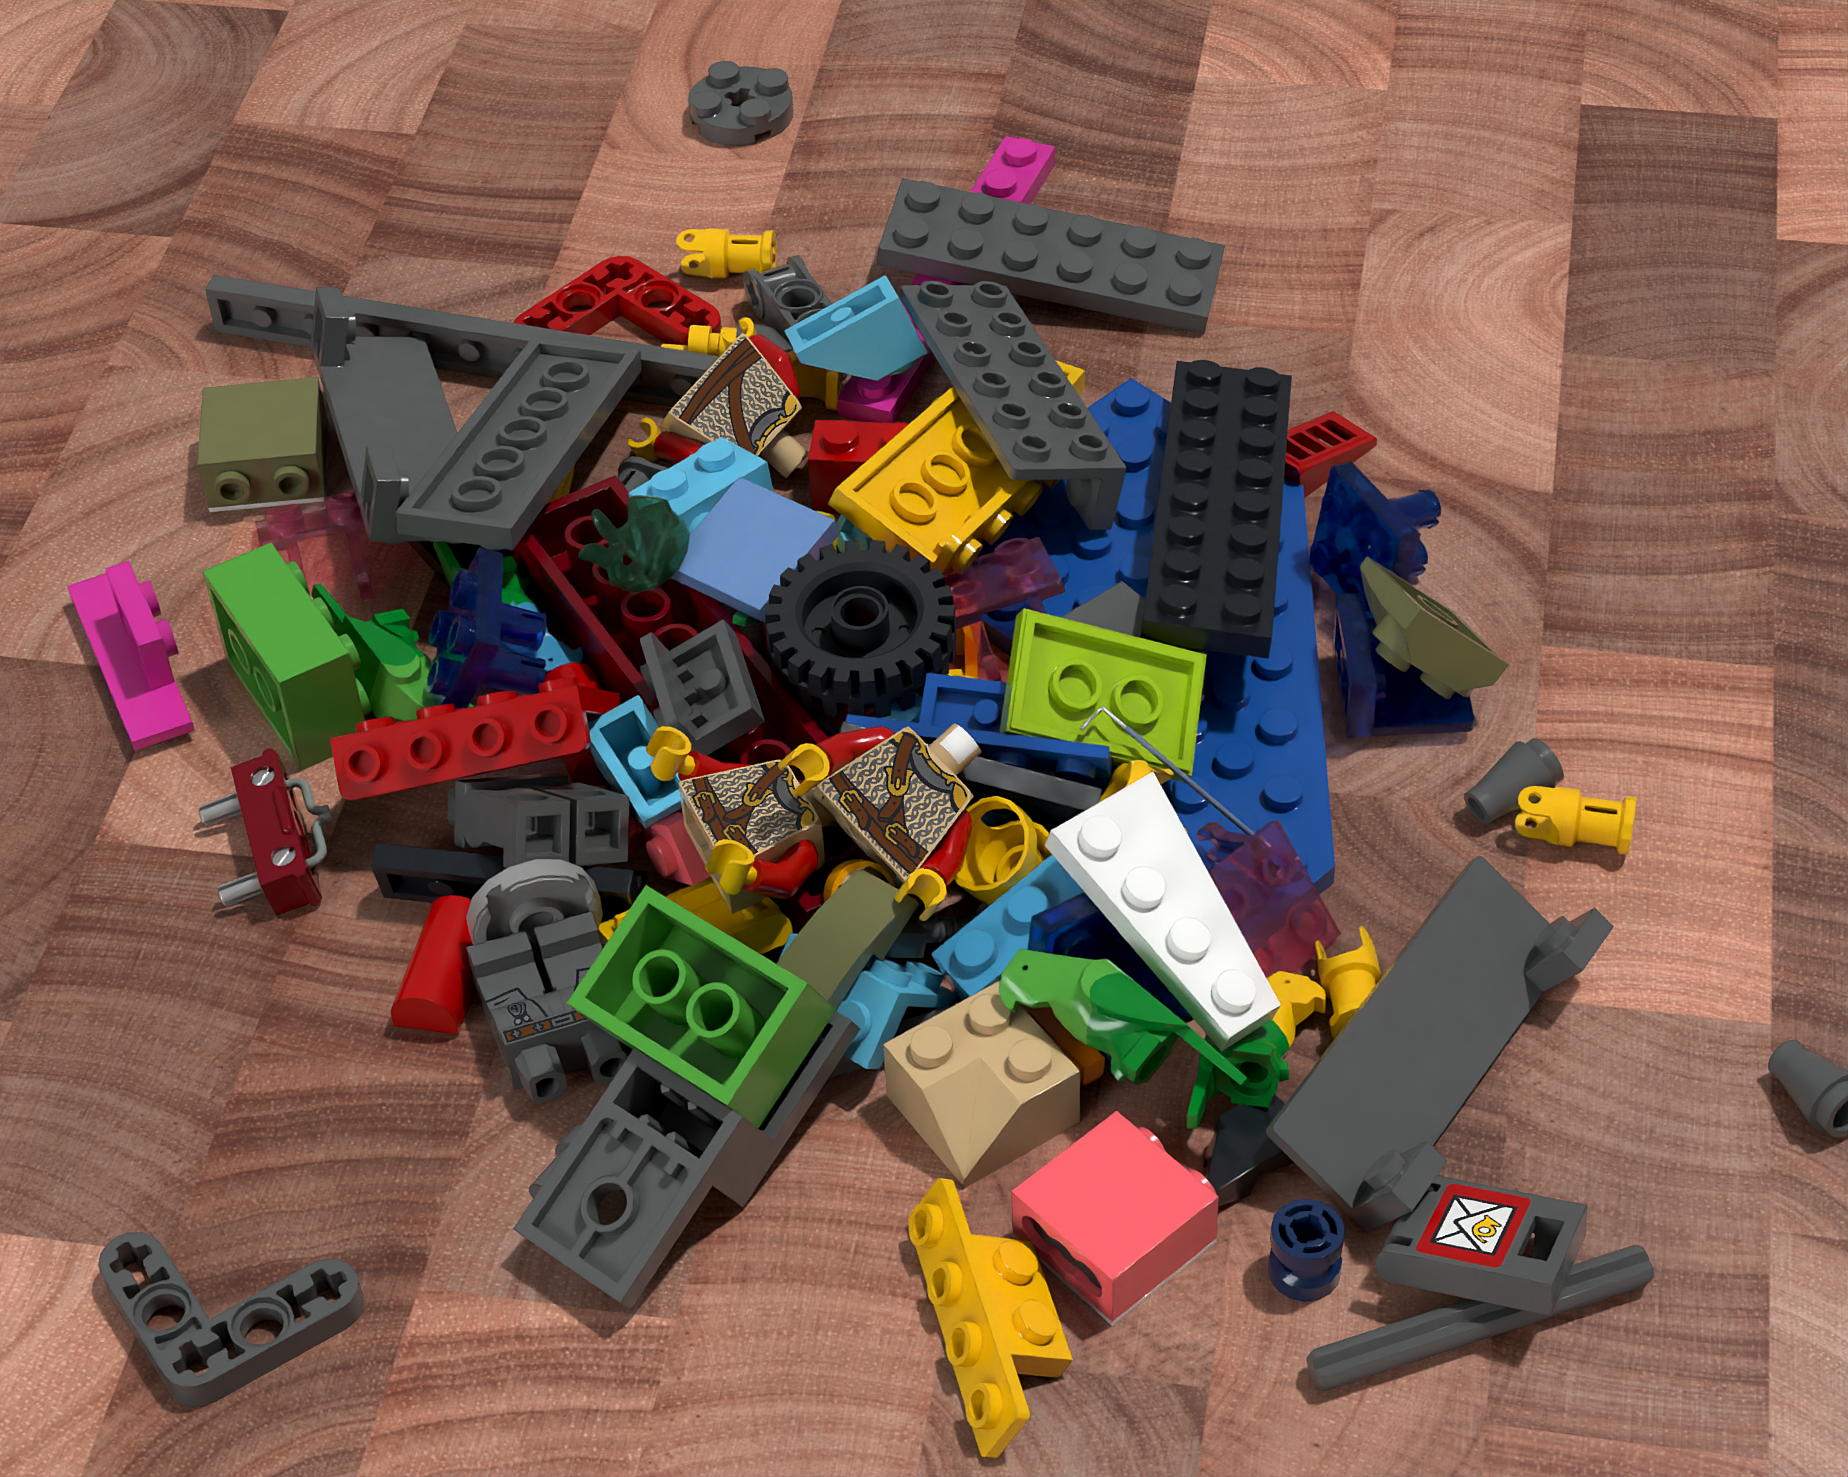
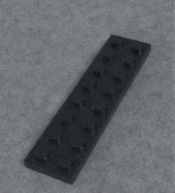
[1140,360,1292,659]

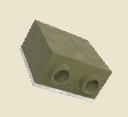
[197,377,329,512]

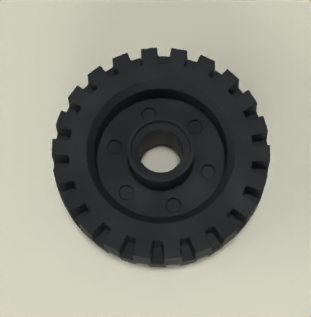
[765,540,956,718]

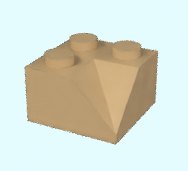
[883,981,1080,1188]

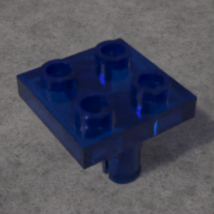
[1309,461,1441,633]
[426,547,547,709]

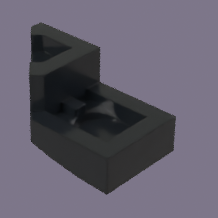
[1203,1094,1295,1206]

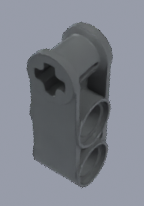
[743,255,847,380]

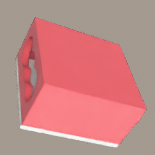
[1011,1111,1218,1326]

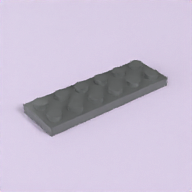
[877,178,1225,334]
[395,337,642,550]

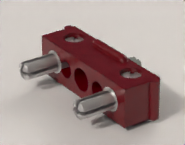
[199,748,332,916]

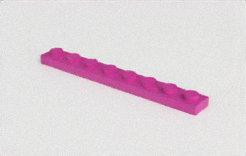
[837,136,1056,423]

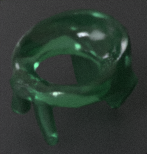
[578,495,690,593]

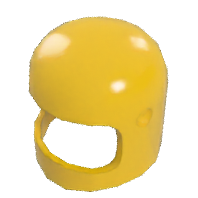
[954,796,1052,906]

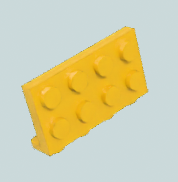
[828,386,1060,577]

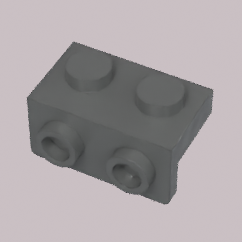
[640,619,765,756]

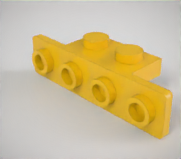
[908,1178,1073,1458]

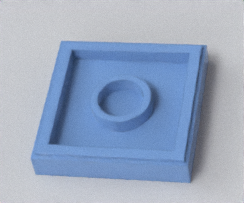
[665,477,840,623]

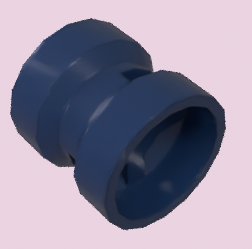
[1268,1199,1345,1302]

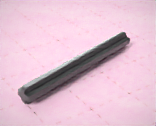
[1306,1245,1654,1391]

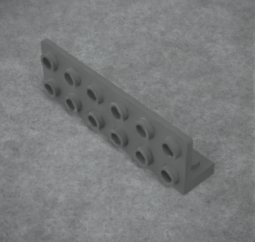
[899,281,1127,530]
[310,287,461,544]
[1266,856,1614,1232]

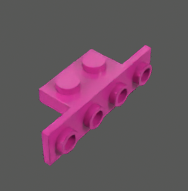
[67,561,195,751]

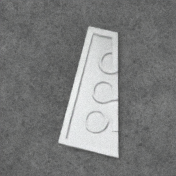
[1045,772,1281,1051]

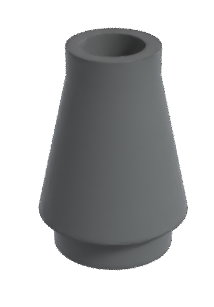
[1464,738,1564,825]
[1768,1040,1848,1137]

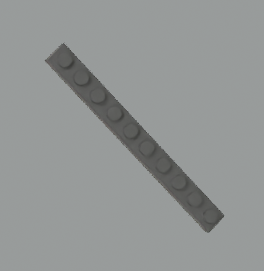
[205,275,720,407]

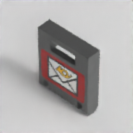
[1376,1176,1588,1316]

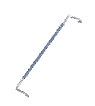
[1080,706,1286,888]

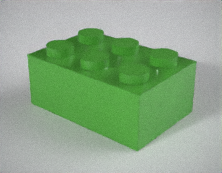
[203,543,371,771]
[567,885,837,1128]

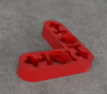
[513,256,722,345]

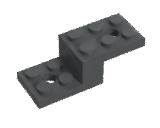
[513,1011,860,1309]

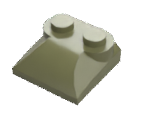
[1360,556,1509,700]

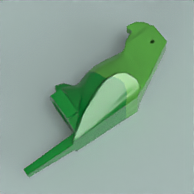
[311,583,474,722]
[999,949,1249,1088]

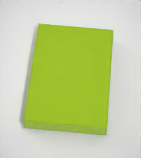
[999,608,1207,782]

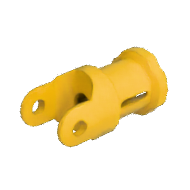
[676,228,777,278]
[1515,786,1636,855]
[1315,926,1381,1039]

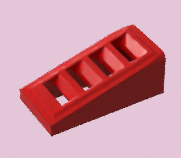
[1284,411,1377,498]

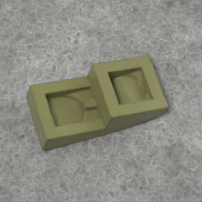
[777,869,919,1009]

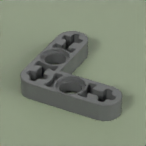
[98,1232,364,1407]

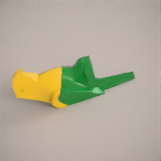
[1187,971,1326,1129]

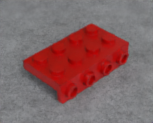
[330,677,621,801]

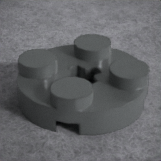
[688,61,794,146]

